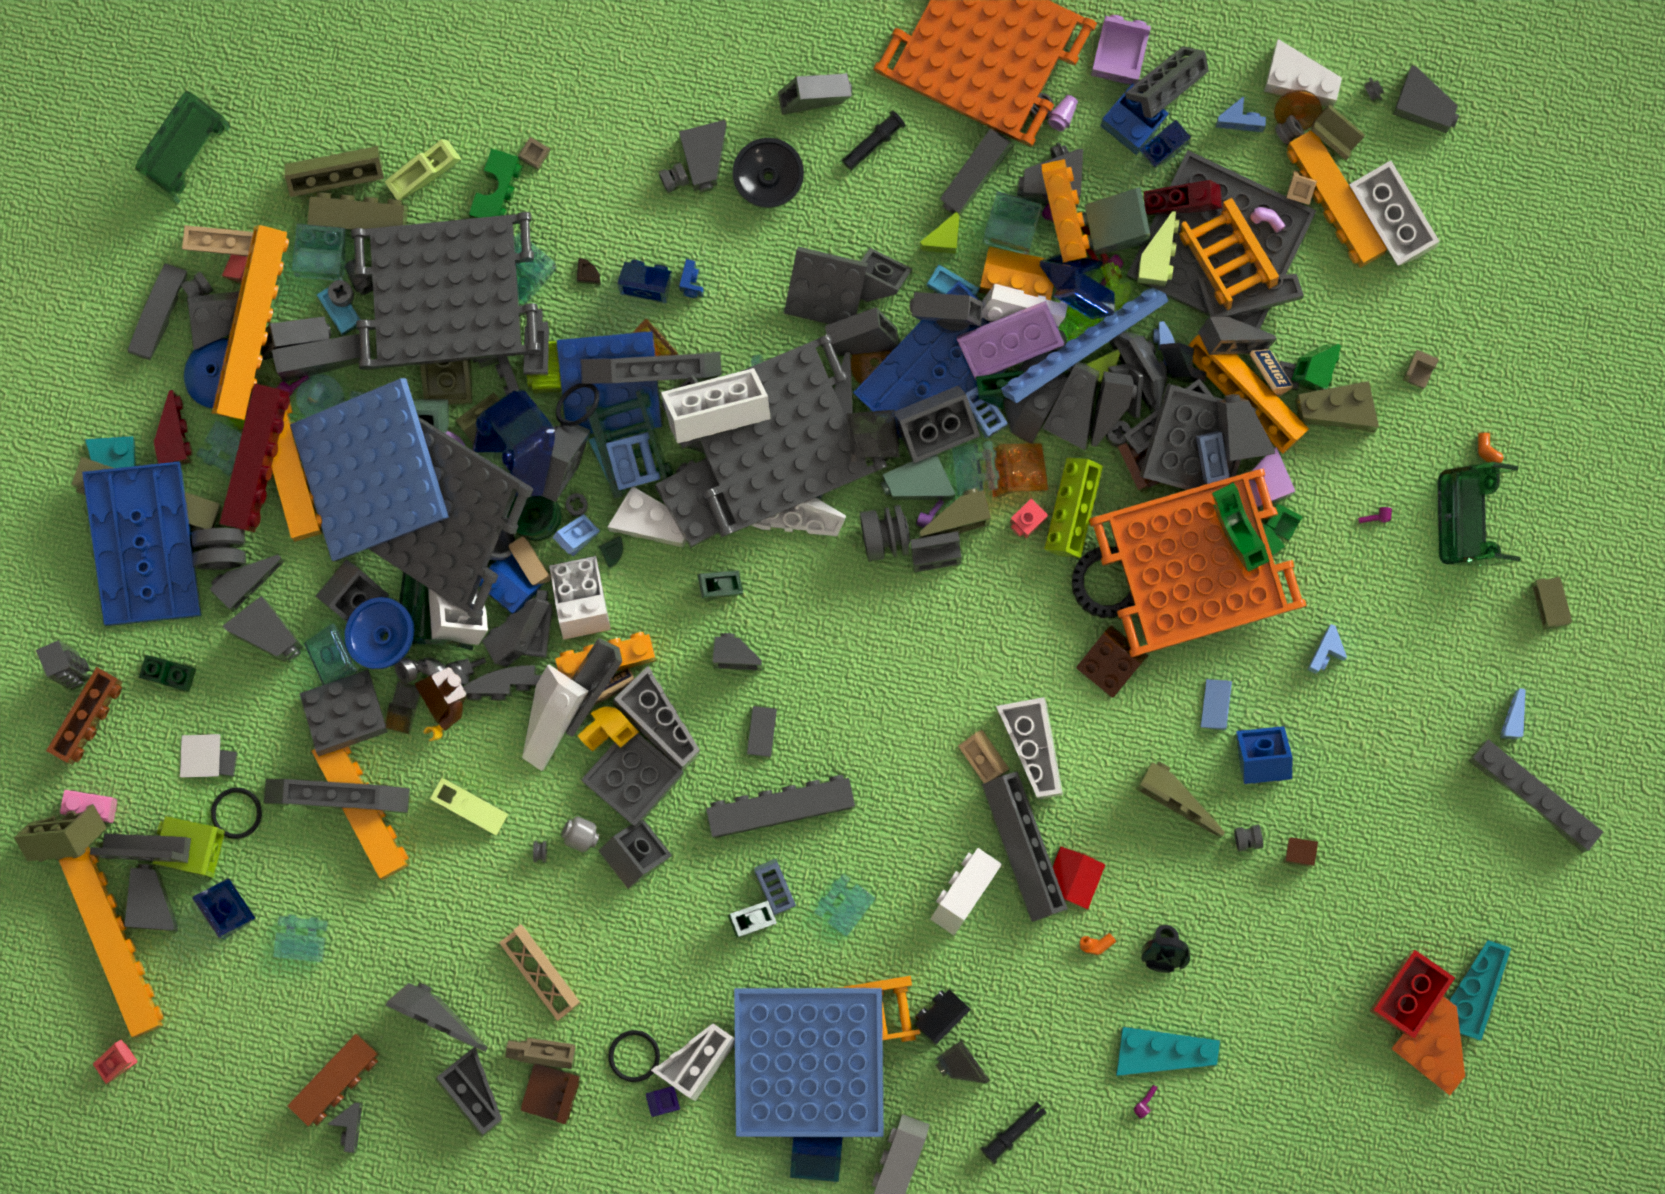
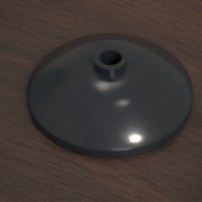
[733,138,804,208]

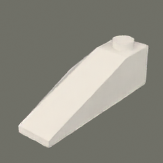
[522,665,588,771]

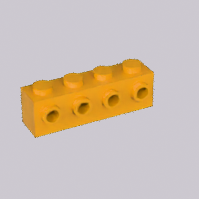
[1041,159,1090,263]
[555,632,656,679]

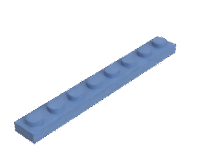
[1001,287,1168,403]

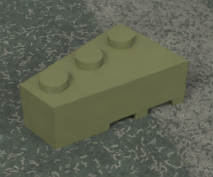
[1295,381,1379,433]
[14,804,107,862]

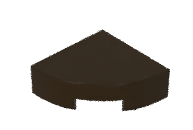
[577,258,601,285]

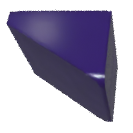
[646,1086,680,1117]

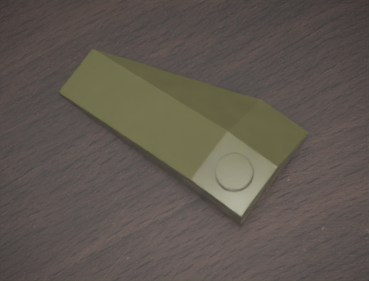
[1136,761,1225,838]

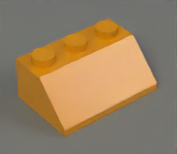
[979,246,1059,301]

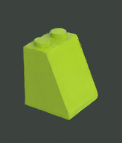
[153,816,225,878]

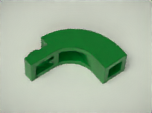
[1212,483,1270,572]

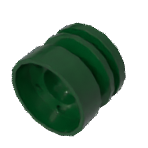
[507,492,562,541]

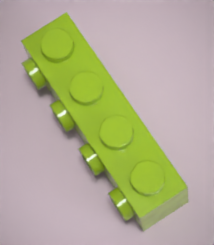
[1044,458,1103,558]

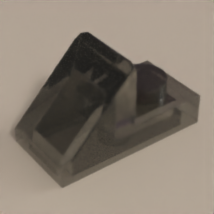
[386,681,420,734]

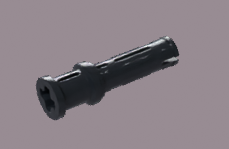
[841,110,906,171]
[980,1101,1047,1165]

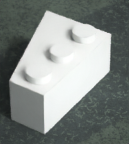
[982,284,1068,327]
[608,487,686,547]
[651,1024,735,1101]

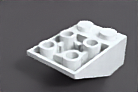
[549,556,611,640]
[428,588,488,645]

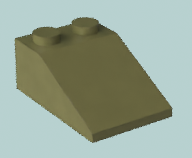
[420,360,473,404]
[919,489,991,538]

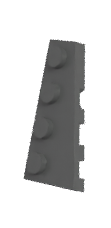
[1197,274,1304,318]

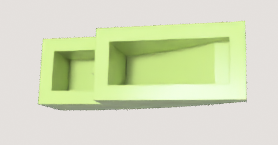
[384,139,461,200]

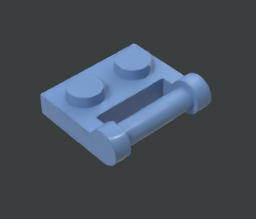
[606,432,661,490]

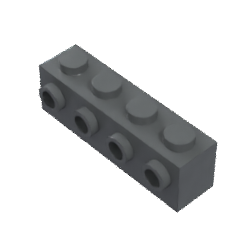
[36,640,90,689]

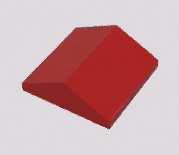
[1052,846,1106,910]

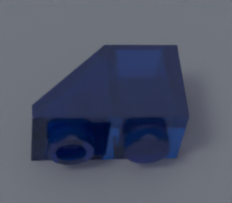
[1140,120,1191,168]

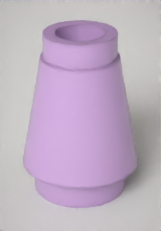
[1048,95,1078,131]

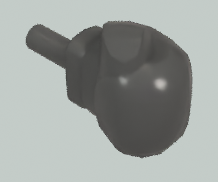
[445,657,486,686]

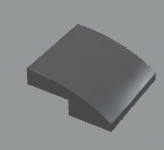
[910,531,962,573]

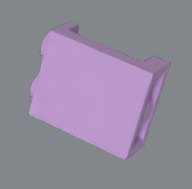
[1091,15,1151,85]

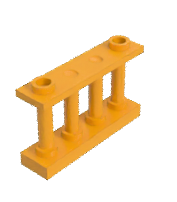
[1179,198,1279,310]
[839,976,920,1042]

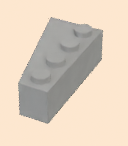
[613,666,700,771]

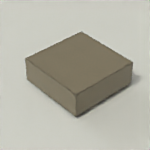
[518,137,551,170]

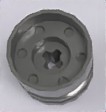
[860,505,910,562]

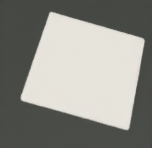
[180,734,220,777]

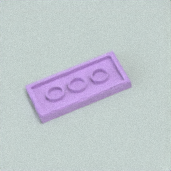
[957,301,1064,380]

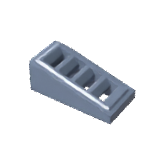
[754,859,796,915]

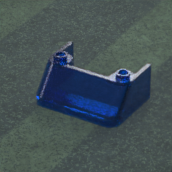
[472,390,555,496]

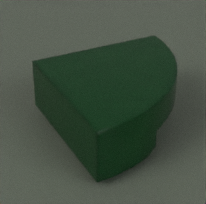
[599,536,623,569]

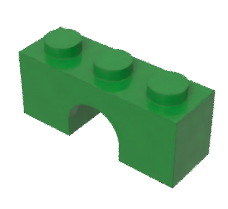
[469,148,522,219]

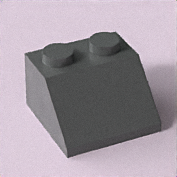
[315,559,389,622]
[598,820,672,889]

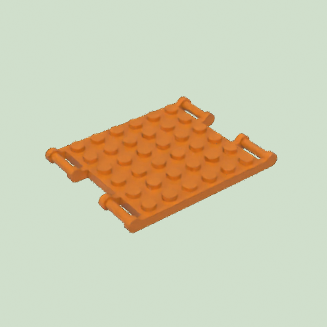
[873,0,1097,147]
[1089,468,1307,658]

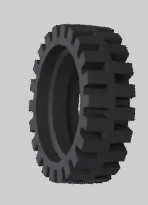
[1072,546,1135,619]

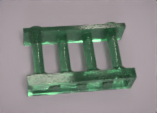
[585,388,673,499]

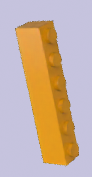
[1286,130,1388,268]
[1188,335,1309,454]
[271,403,322,542]
[312,746,409,880]

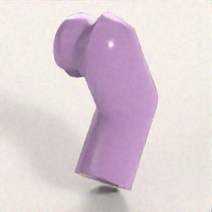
[1250,207,1286,233]

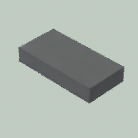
[747,706,777,757]

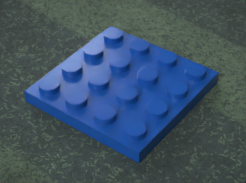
[557,331,662,434]

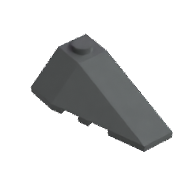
[386,982,488,1052]

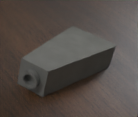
[940,129,1015,214]
[272,334,361,382]

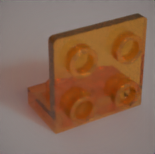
[987,443,1048,497]

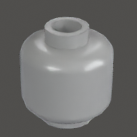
[561,817,599,852]

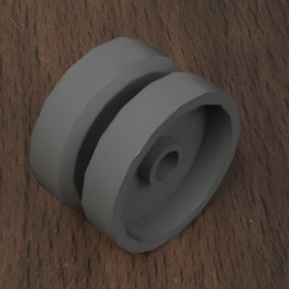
[191,528,246,570]

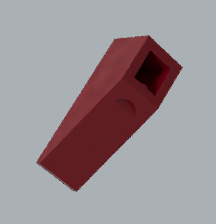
[1143,180,1222,215]
[154,390,193,465]

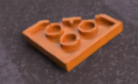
[1391,996,1465,1095]

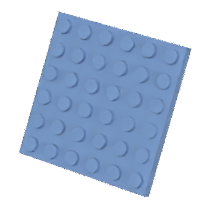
[290,378,449,561]
[734,988,884,1137]

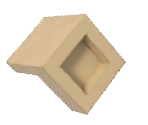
[1286,170,1317,205]

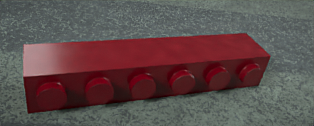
[219,383,290,532]

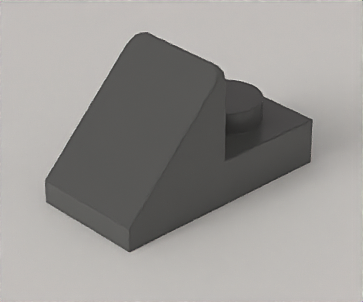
[328,1103,363,1153]

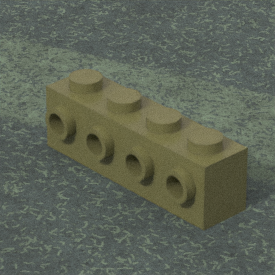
[285,146,384,197]
[308,192,408,229]

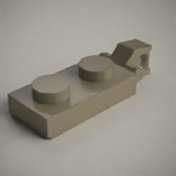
[506,1038,576,1069]

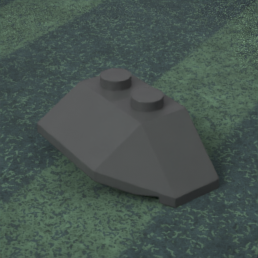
[1109,331,1168,414]
[1003,351,1075,444]

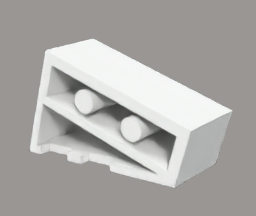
[1264,39,1342,107]
[930,848,1002,935]

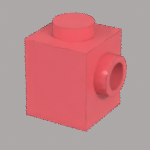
[1010,498,1048,539]

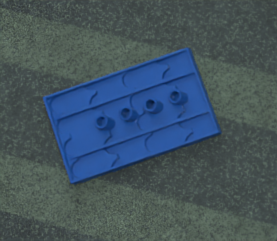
[853,280,1007,439]
[82,462,202,626]

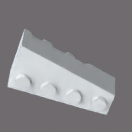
[996,697,1063,799]

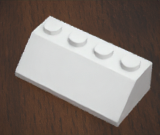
[1349,161,1440,266]
[661,368,771,443]

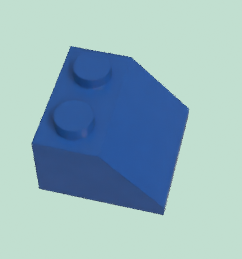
[479,554,545,614]
[1236,726,1293,784]

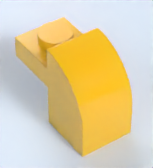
[577,707,639,752]

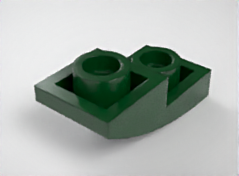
[139,655,196,692]

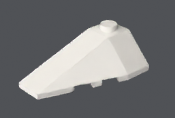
[751,498,846,536]

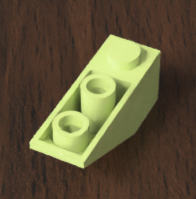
[1137,211,1179,286]
[430,778,508,836]

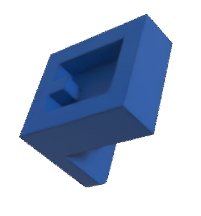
[679,259,704,298]

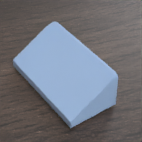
[1201,679,1232,730]

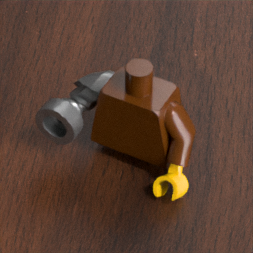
[395,657,467,741]

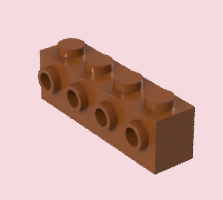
[46,667,123,765]
[287,1034,380,1126]

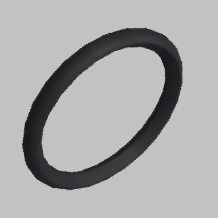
[556,383,599,426]
[211,787,262,839]
[608,1030,660,1082]

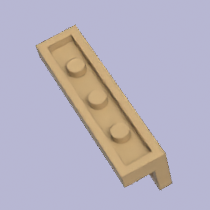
[182,225,253,256]
[499,924,581,1021]

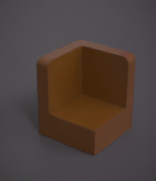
[1283,837,1318,867]

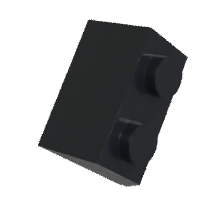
[914,989,971,1045]

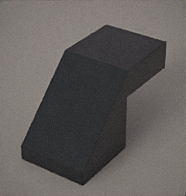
[1160,343,1206,383]

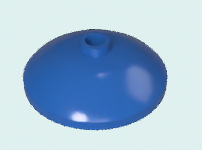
[184,338,228,409]
[345,597,414,669]

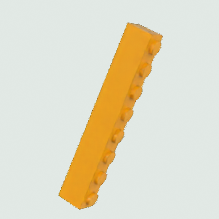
[212,225,289,420]
[59,847,164,1038]

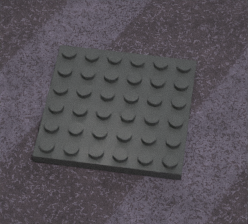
[1126,150,1316,329]

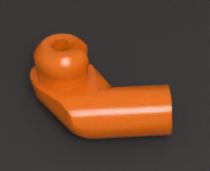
[1478,433,1503,465]
[1079,933,1116,955]

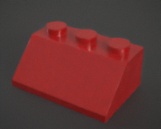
[1369,949,1455,1039]

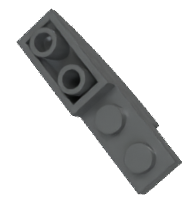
[463,665,542,701]

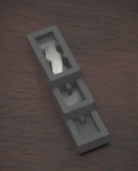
[128,263,187,360]

